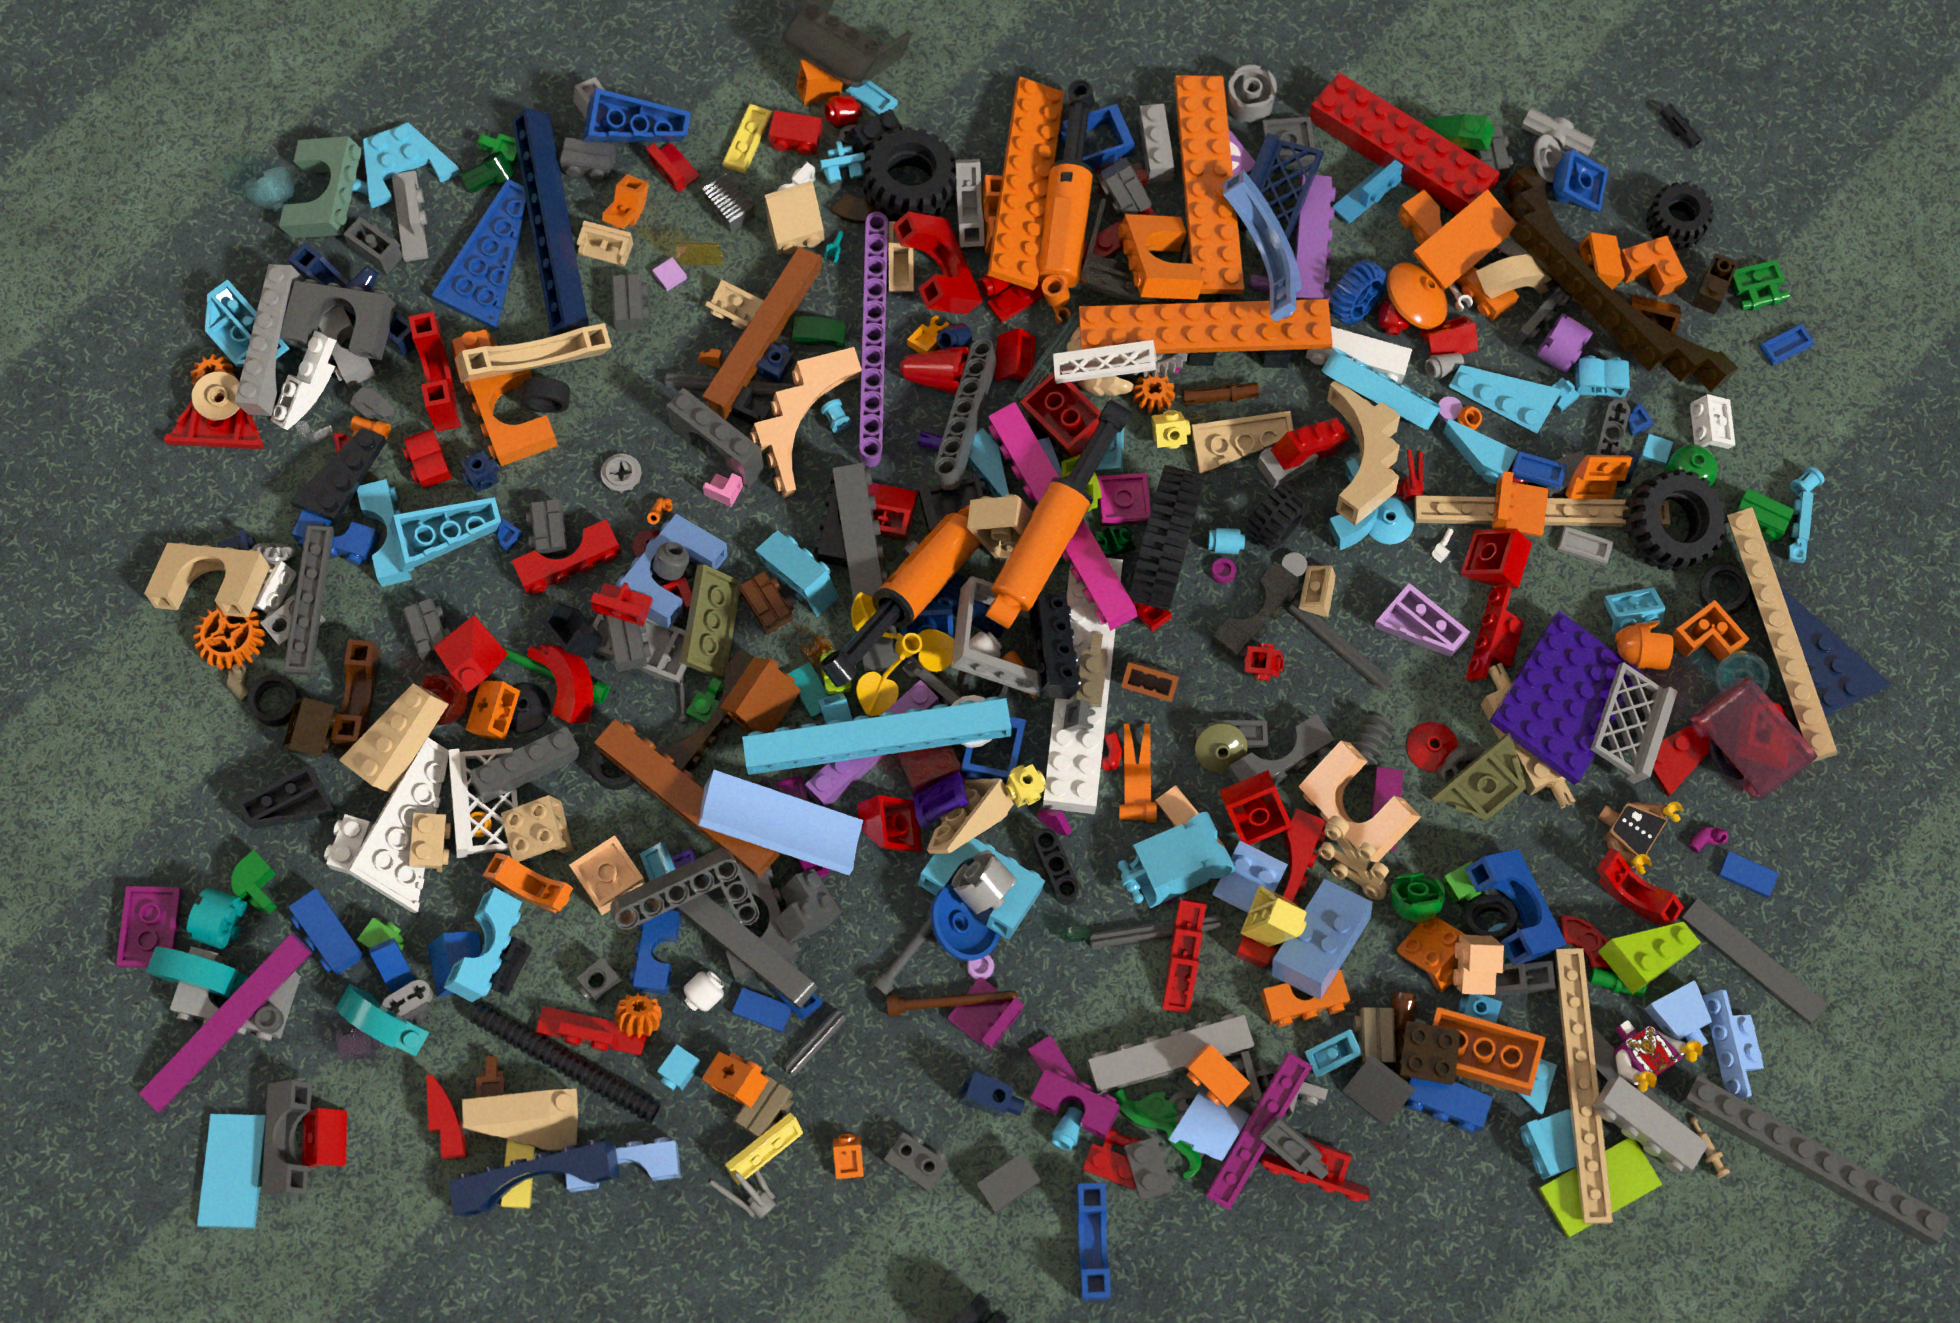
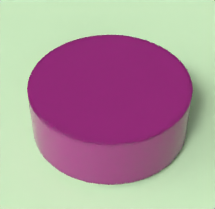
[1210,558,1236,584]

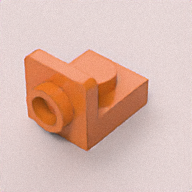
[833,1134,864,1179]

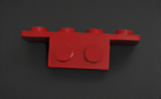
[1466,585,1524,682]
[536,1006,647,1056]
[1261,1138,1369,1202]

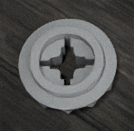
[601,454,642,493]
[252,542,295,561]

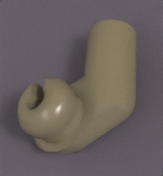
[227,663,249,703]

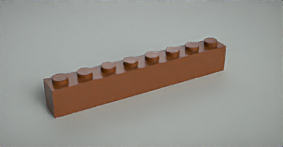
[594,719,779,880]

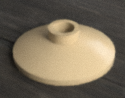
[192,372,240,420]

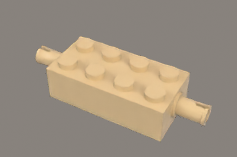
[1481,663,1576,809]

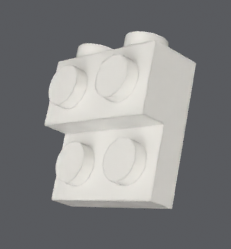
[324,814,373,874]

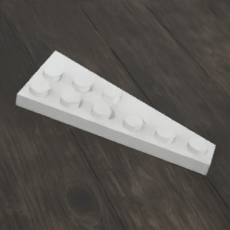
[346,737,449,913]

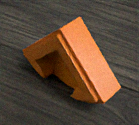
[697,349,723,368]

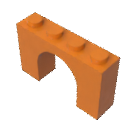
[1118,214,1204,300]
[464,369,558,466]

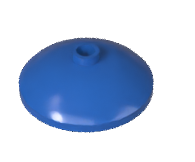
[931,883,1000,961]

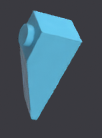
[1443,418,1518,484]
[968,428,1009,498]

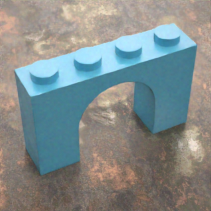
[918,838,1045,940]

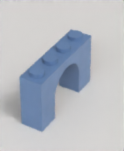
[615,514,727,630]

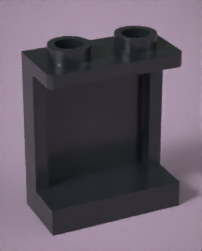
[917,471,986,534]

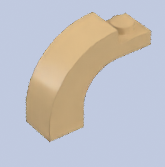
[1476,254,1552,299]

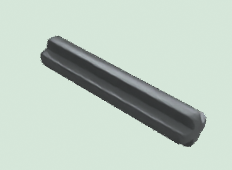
[783,1009,846,1077]

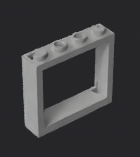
[952,576,1046,699]

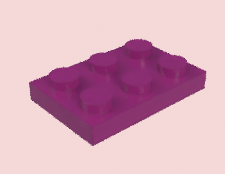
[116,886,183,968]

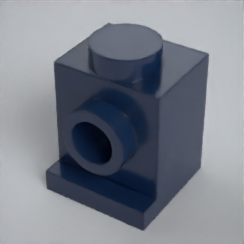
[756,343,794,383]

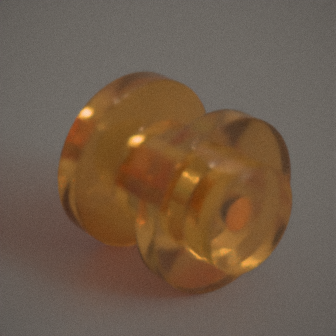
[799,634,833,667]

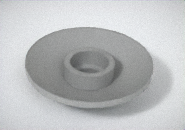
[1533,134,1562,183]

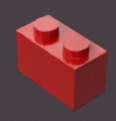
[768,110,823,156]

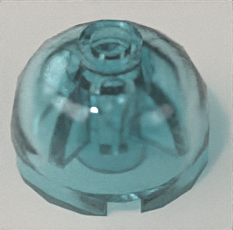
[243,166,295,212]
[1715,650,1770,704]

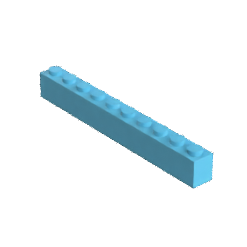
[742,697,1011,775]

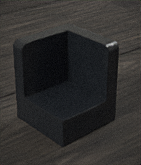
[731,386,770,425]

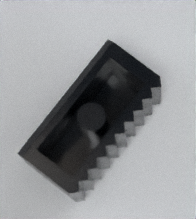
[844,109,902,154]

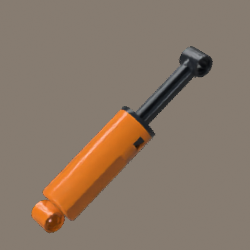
[1038,79,1095,308]
[985,398,1133,629]
[820,504,981,687]

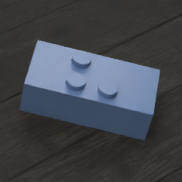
[1272,879,1372,1000]

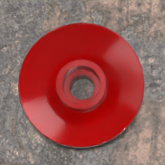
[1406,722,1459,772]

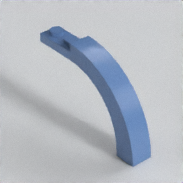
[1223,170,1302,322]

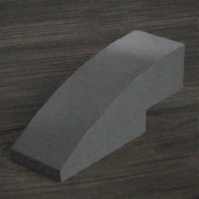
[1481,961,1558,996]

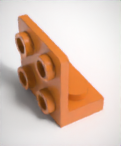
[1491,471,1548,537]

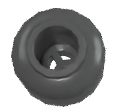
[652,542,689,581]

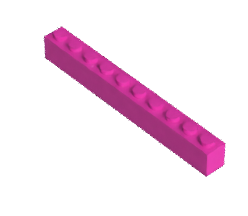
[988,402,1138,631]

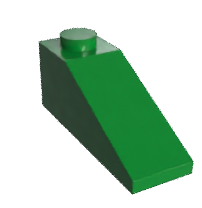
[1423,114,1495,151]

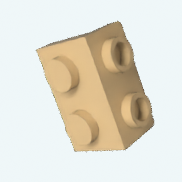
[705,279,764,330]
[409,813,451,872]

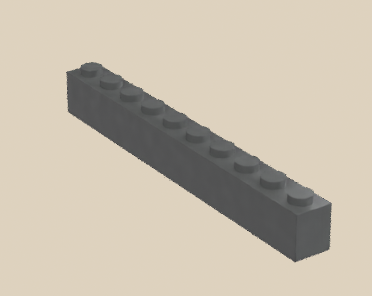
[1678,1075,1950,1246]

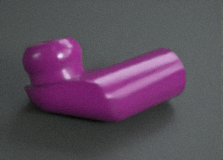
[1688,827,1729,853]

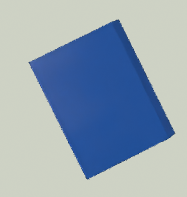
[427,931,483,997]

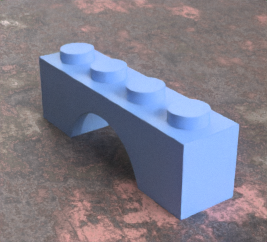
[566,1137,681,1192]

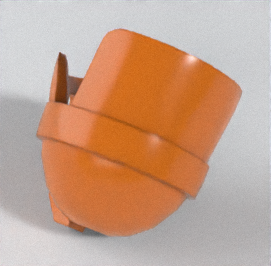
[1614,620,1673,670]

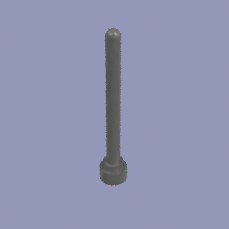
[870,916,933,998]

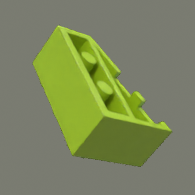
[1598,922,1701,994]

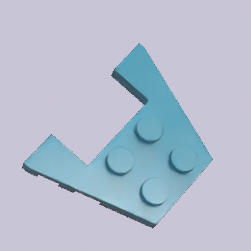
[363,122,460,208]

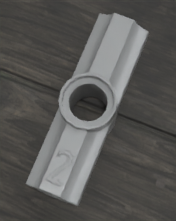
[1521,108,1596,157]

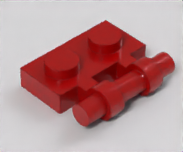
[1082,1128,1141,1190]

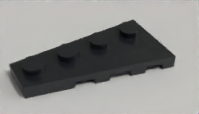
[290,428,387,523]

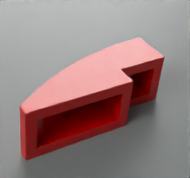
[426,1075,468,1160]

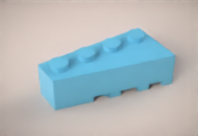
[390,497,501,573]

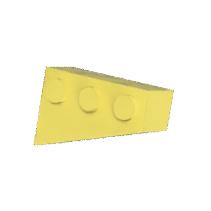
[1241,885,1307,947]

